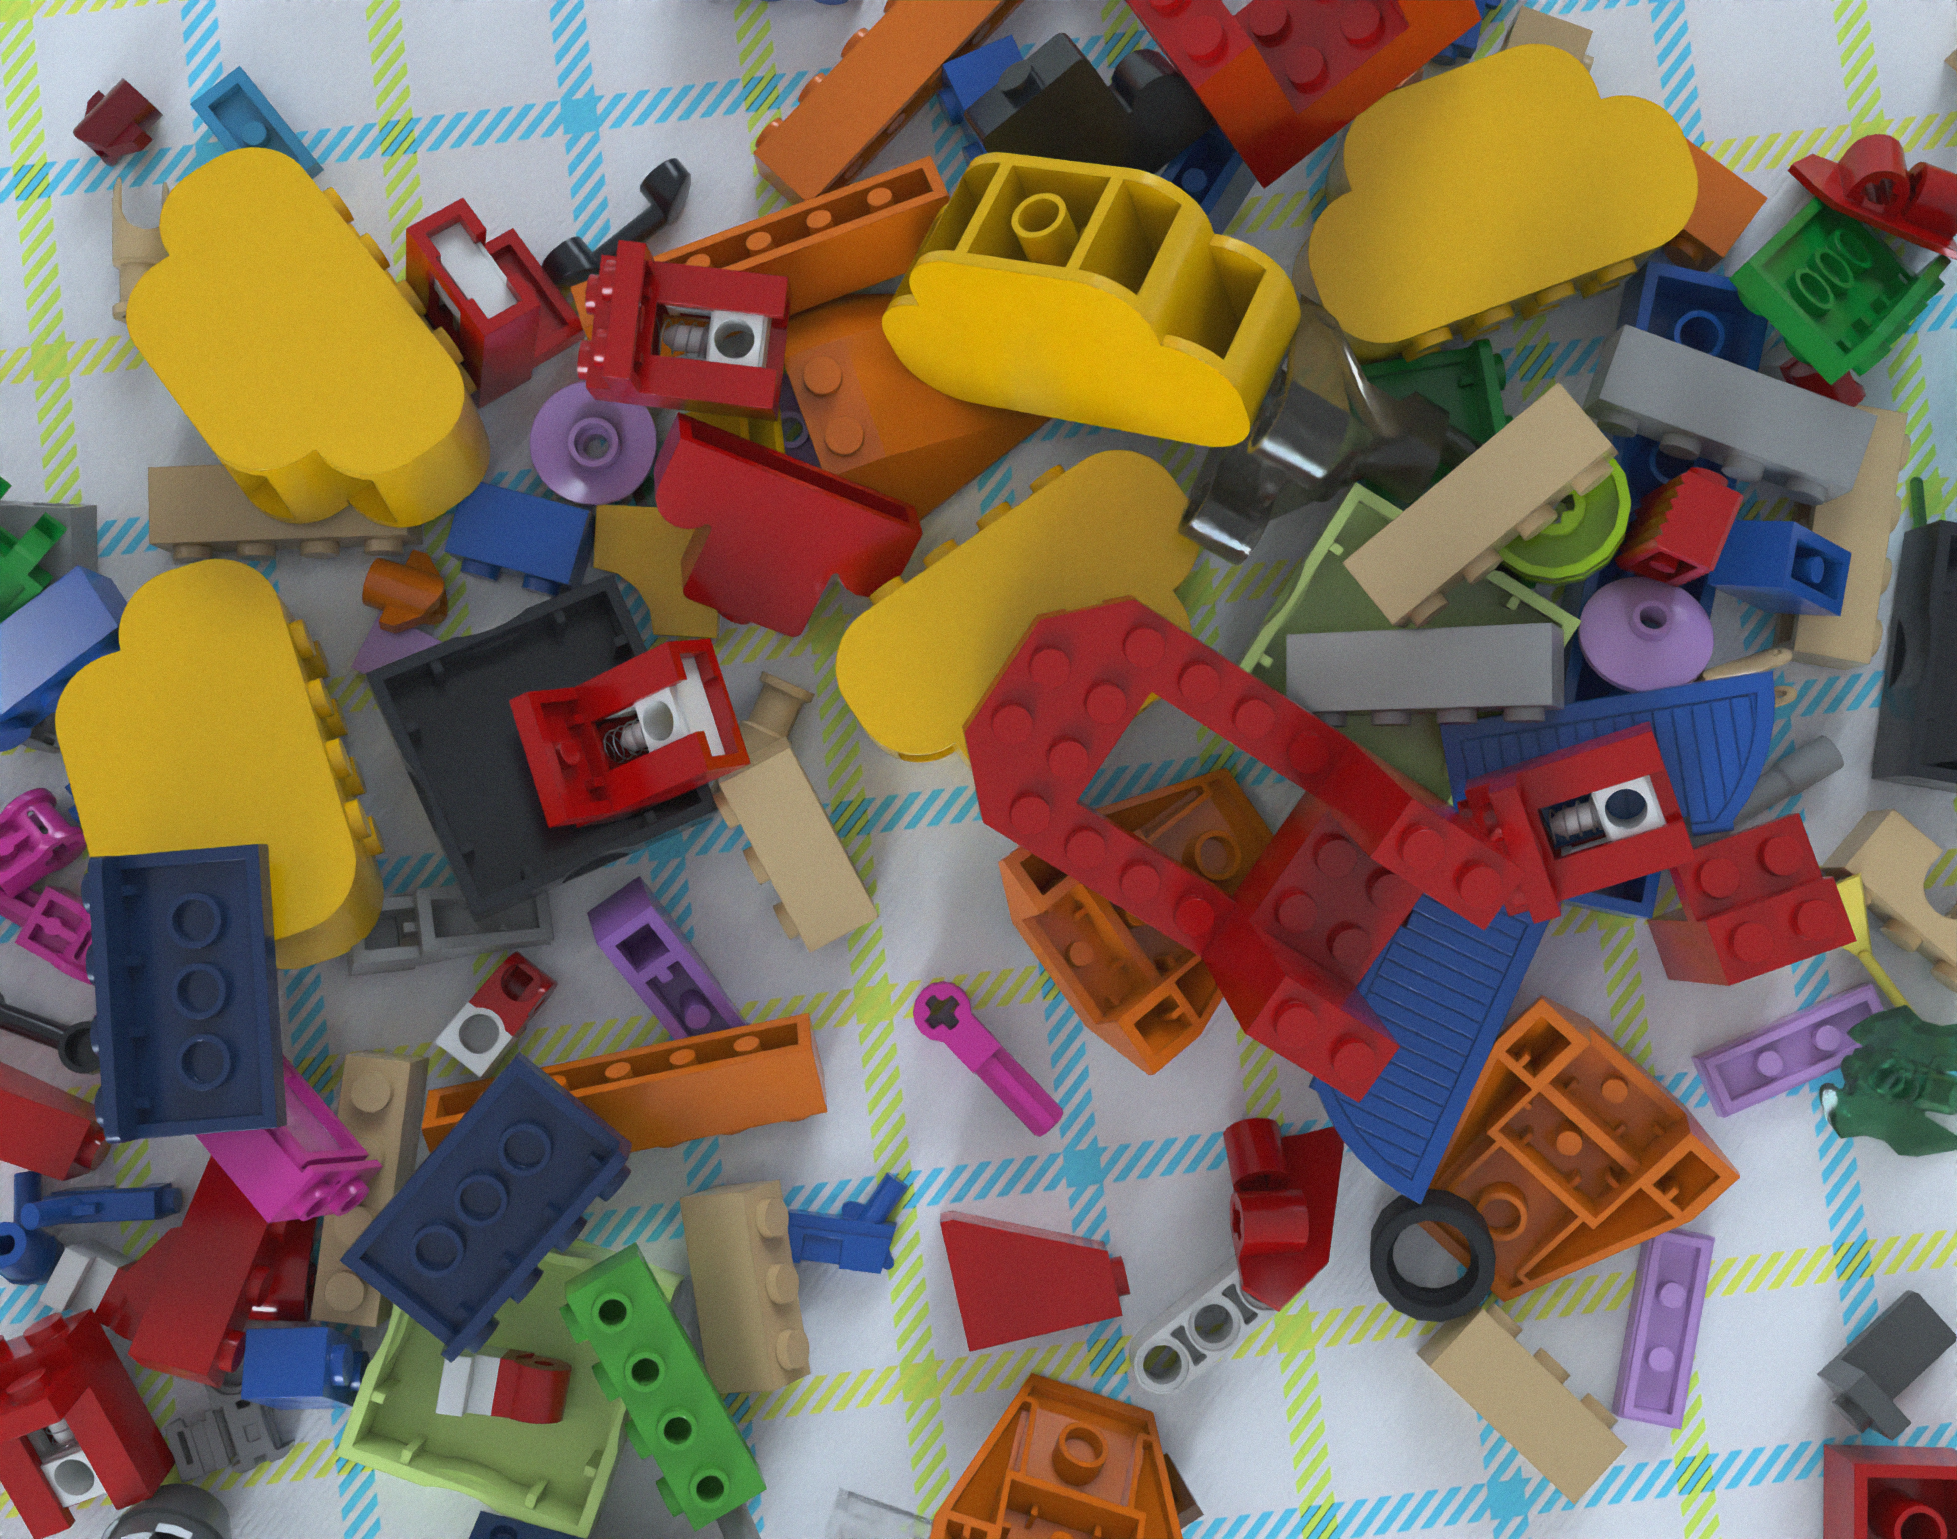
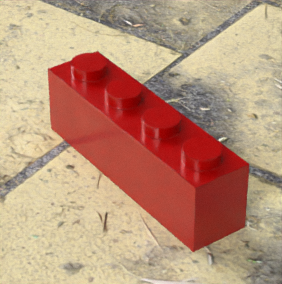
[128,1155,297,1388]

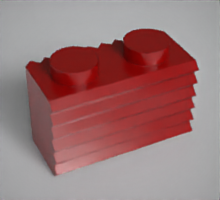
[1614,467,1744,587]

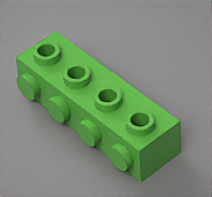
[559,1242,767,1532]

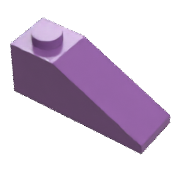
[587,876,748,1040]

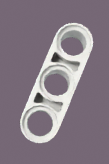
[1129,1254,1278,1396]

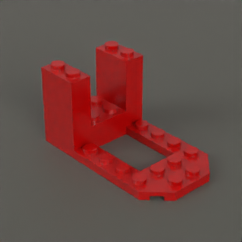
[1124,0,1482,189]
[962,594,1527,1103]

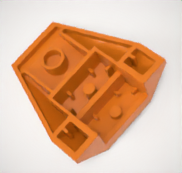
[784,293,1053,522]
[998,767,1274,1075]
[1417,994,1740,1302]
[928,1373,1183,1539]

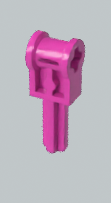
[0,788,87,899]
[0,886,95,986]
[913,981,1064,1137]

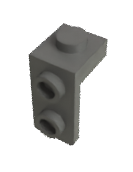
[1817,1290,1957,1441]

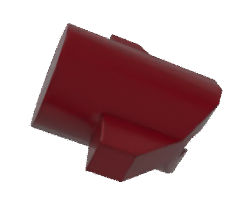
[72,78,163,167]

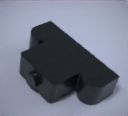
[964,33,1216,174]

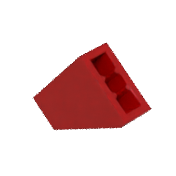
[0,1061,112,1181]
[940,1211,1130,1352]

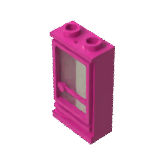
[195,1053,383,1223]

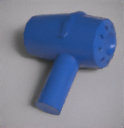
[0,1171,65,1286]

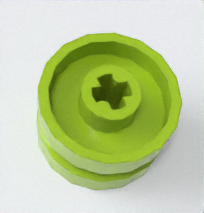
[1498,458,1631,587]

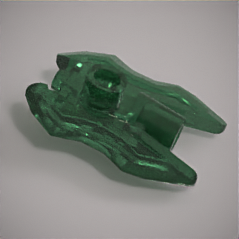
[1819,1005,1957,1157]

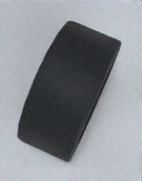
[1370,1189,1496,1322]

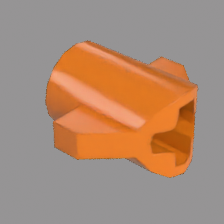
[362,549,449,634]

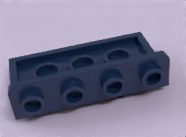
[81,844,287,1144]
[339,1051,632,1363]

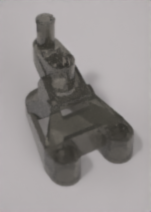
[1178,291,1484,566]

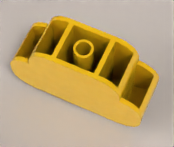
[1292,44,1698,365]
[126,147,490,528]
[882,152,1301,447]
[836,450,1200,771]
[55,559,385,969]

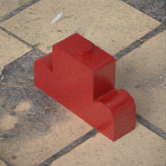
[654,412,923,637]

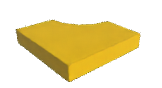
[593,504,720,639]

